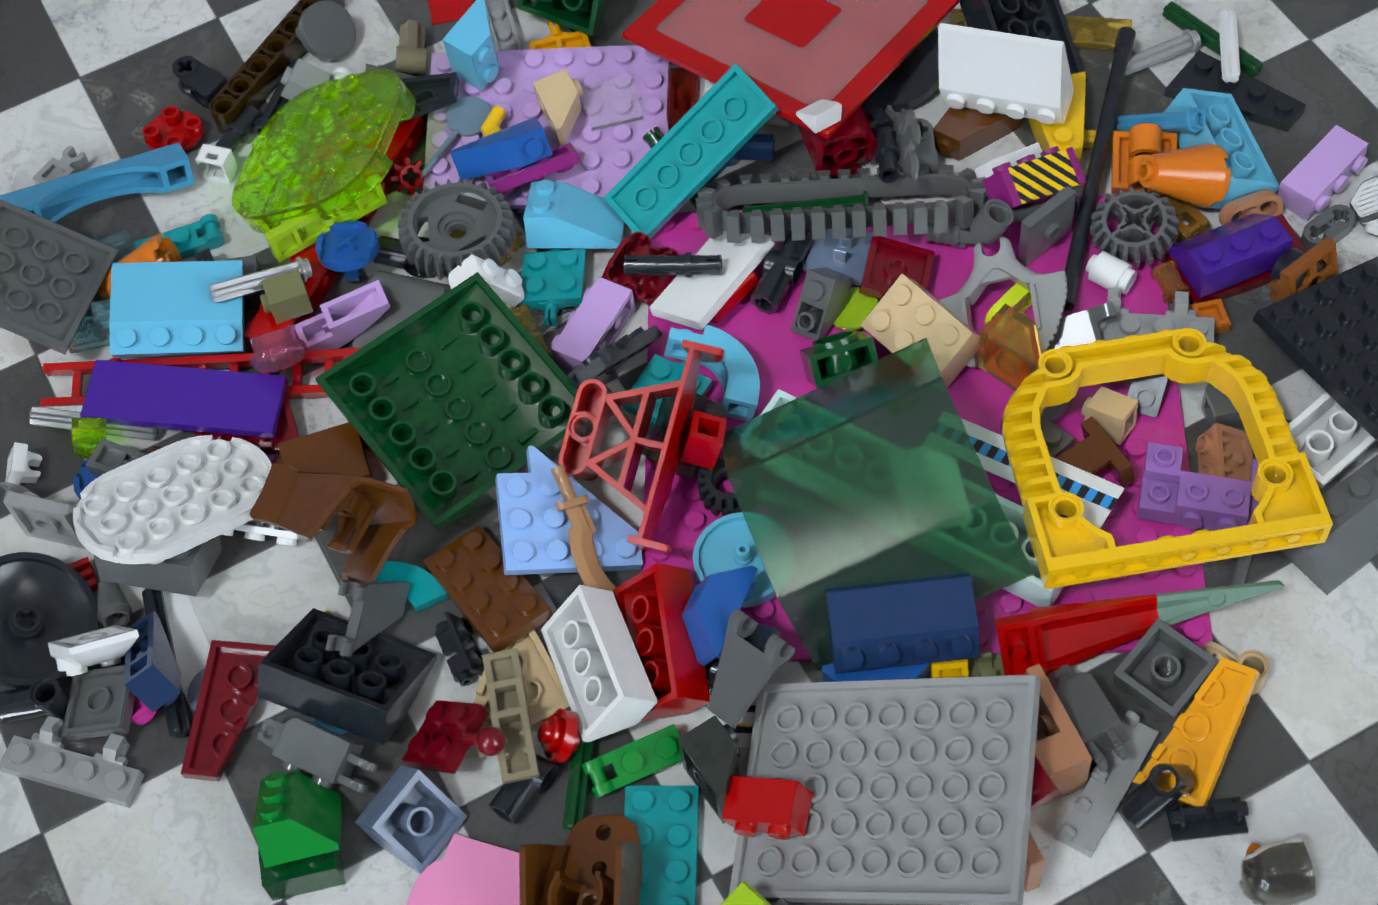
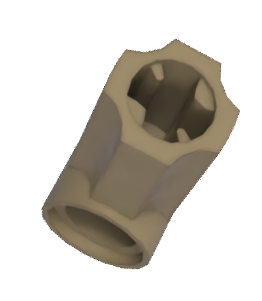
[395,20,427,75]

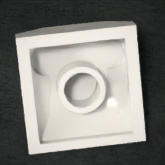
[48,625,139,676]

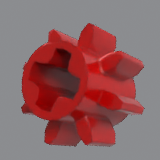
[389,157,429,196]

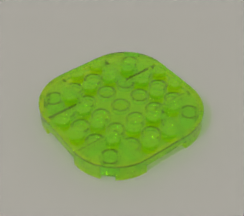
[232,69,415,233]

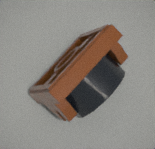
[1268,237,1338,302]

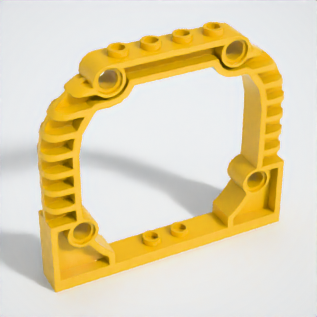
[1002,328,1333,589]

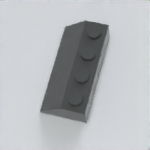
[1279,454,1378,595]

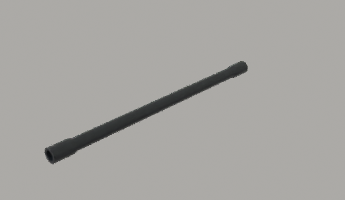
[1063,27,1136,311]

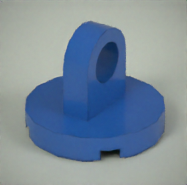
[315,221,380,282]

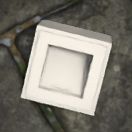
[796,99,842,134]

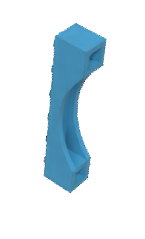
[0,142,195,223]

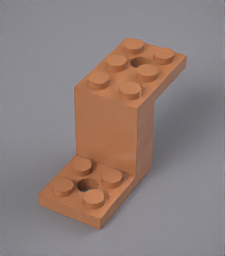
[1024,664,1092,892]

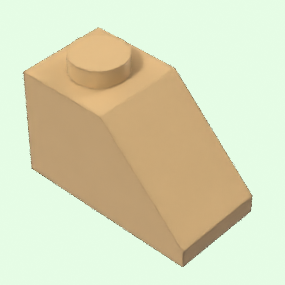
[533,69,583,146]

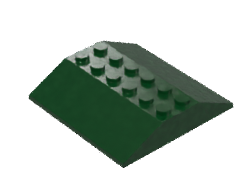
[315,272,592,529]

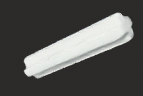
[1219,9,1240,83]

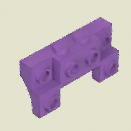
[1136,442,1275,531]

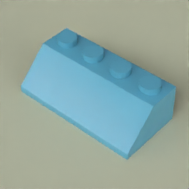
[1164,88,1280,209]

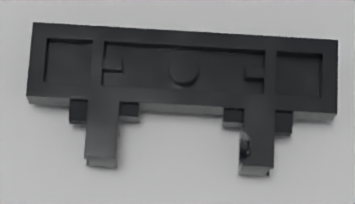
[567,325,663,390]

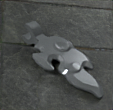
[884,104,921,182]

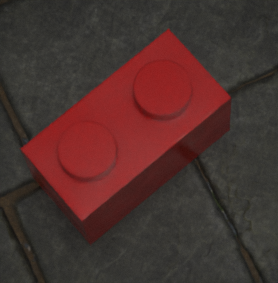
[721,776,813,840]

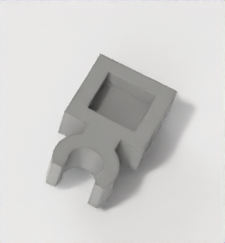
[33,145,88,185]

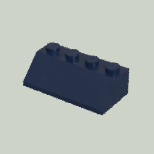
[825,573,980,674]

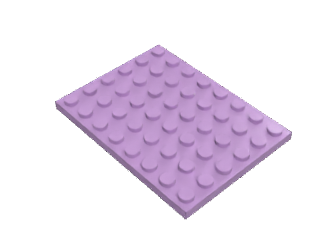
[423,45,670,212]

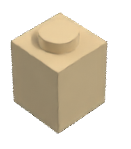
[1082,386,1138,445]

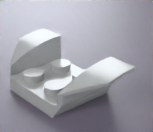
[0,482,86,549]

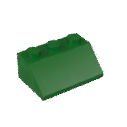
[253,771,343,868]

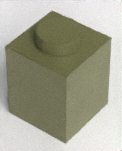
[260,269,313,324]

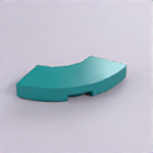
[374,561,448,613]

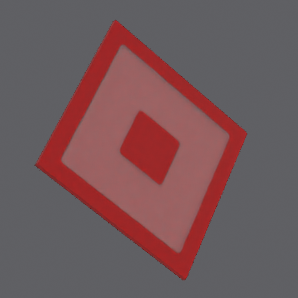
[622,0,961,139]

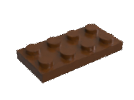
[423,525,553,653]

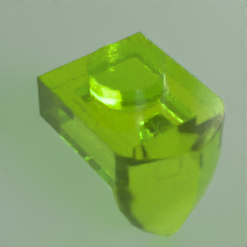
[71,418,106,459]

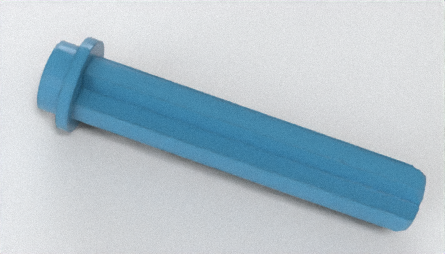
[1116,107,1206,133]

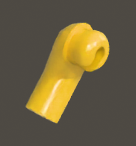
[481,105,507,137]

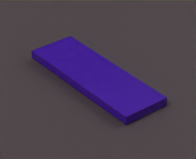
[80,360,288,438]

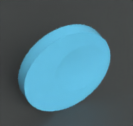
[693,512,794,607]

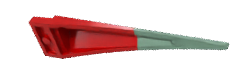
[995,580,1284,678]

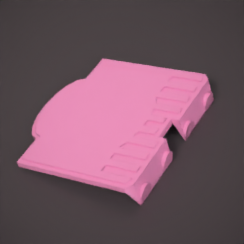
[407,834,520,905]

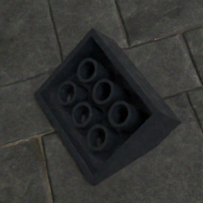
[959,0,1087,80]
[257,608,437,745]

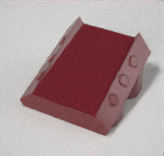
[602,232,679,306]

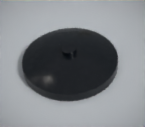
[861,27,939,113]
[0,552,98,689]

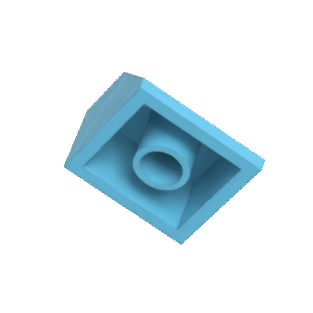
[442,0,500,91]

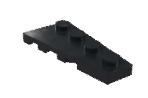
[1164,50,1306,132]

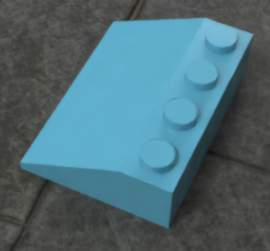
[109,260,246,359]

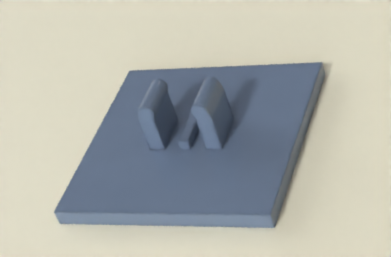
[802,228,884,288]

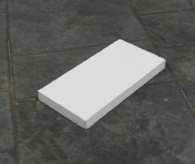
[649,231,775,331]

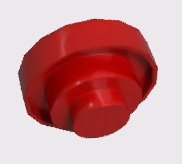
[537,708,581,763]

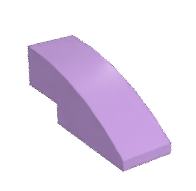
[294,280,390,350]

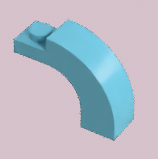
[664,324,760,422]

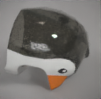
[1239,834,1316,905]

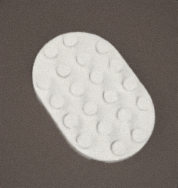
[73,435,272,564]

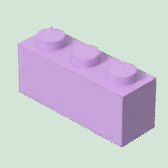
[1278,125,1369,221]
[550,277,635,373]

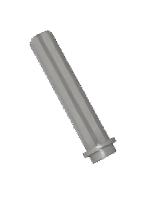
[1108,29,1201,76]
[209,257,312,303]

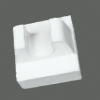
[5,442,42,485]

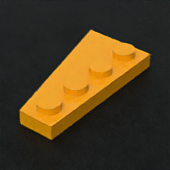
[1132,658,1260,808]

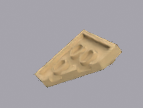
[474,630,571,758]

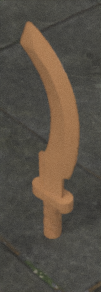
[551,464,616,592]

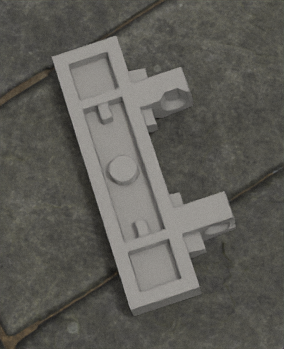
[1080,288,1215,343]
[0,716,144,808]

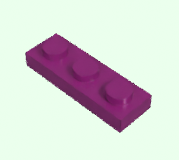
[484,142,580,195]

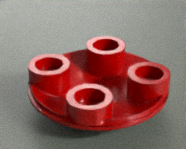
[142,106,204,151]

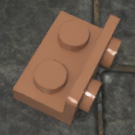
[1196,423,1253,481]

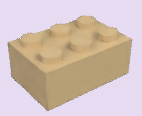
[861,274,986,392]

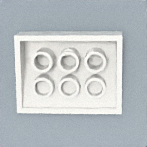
[938,23,1074,124]

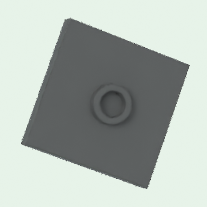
[1018,186,1076,267]
[61,665,135,741]

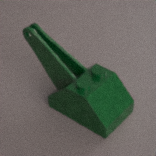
[517,0,607,36]

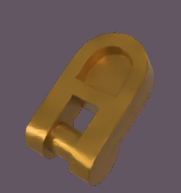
[1159,194,1210,243]

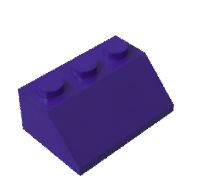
[1167,213,1293,298]

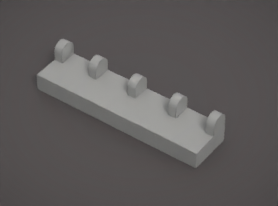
[1057,711,1159,858]

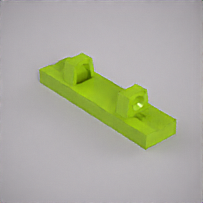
[264,174,388,263]

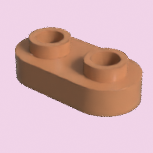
[1219,189,1283,225]

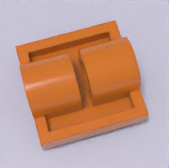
[1111,123,1177,195]

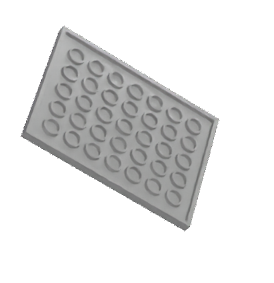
[729,675,1041,905]

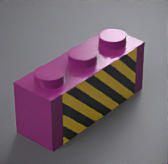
[982,146,1086,210]

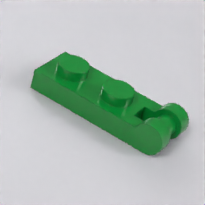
[581,724,682,799]

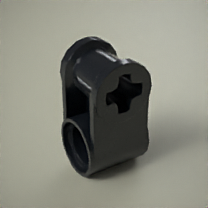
[172,56,227,109]

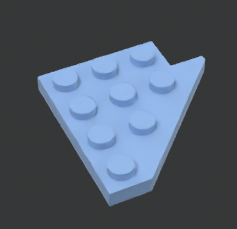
[495,446,643,575]

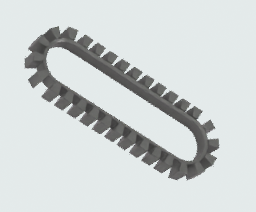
[695,164,988,243]

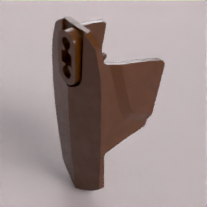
[519,815,643,905]

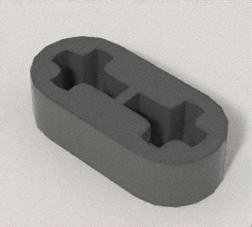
[1301,204,1356,251]

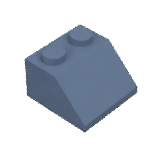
[354,766,468,874]

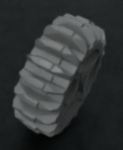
[1090,184,1179,269]

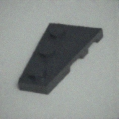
[363,72,459,136]

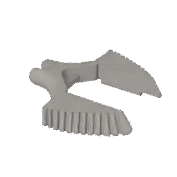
[938,237,1068,368]

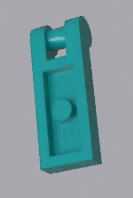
[134,214,225,259]

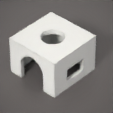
[195,144,238,184]

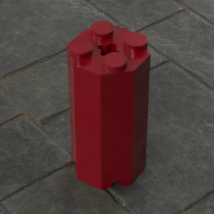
[797,105,877,179]

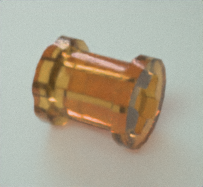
[1150,261,1191,304]

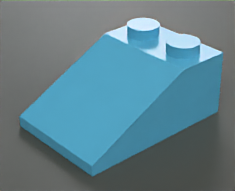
[523,180,625,249]

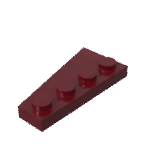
[181,640,275,781]

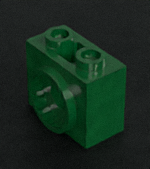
[799,331,881,388]

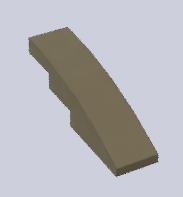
[482,648,539,784]

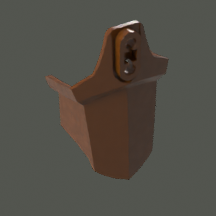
[250,463,417,582]

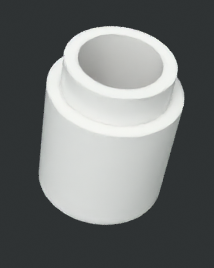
[1086,251,1137,295]

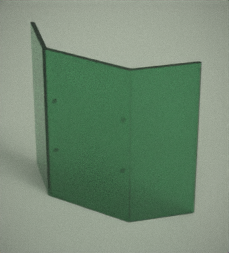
[723,338,1034,671]

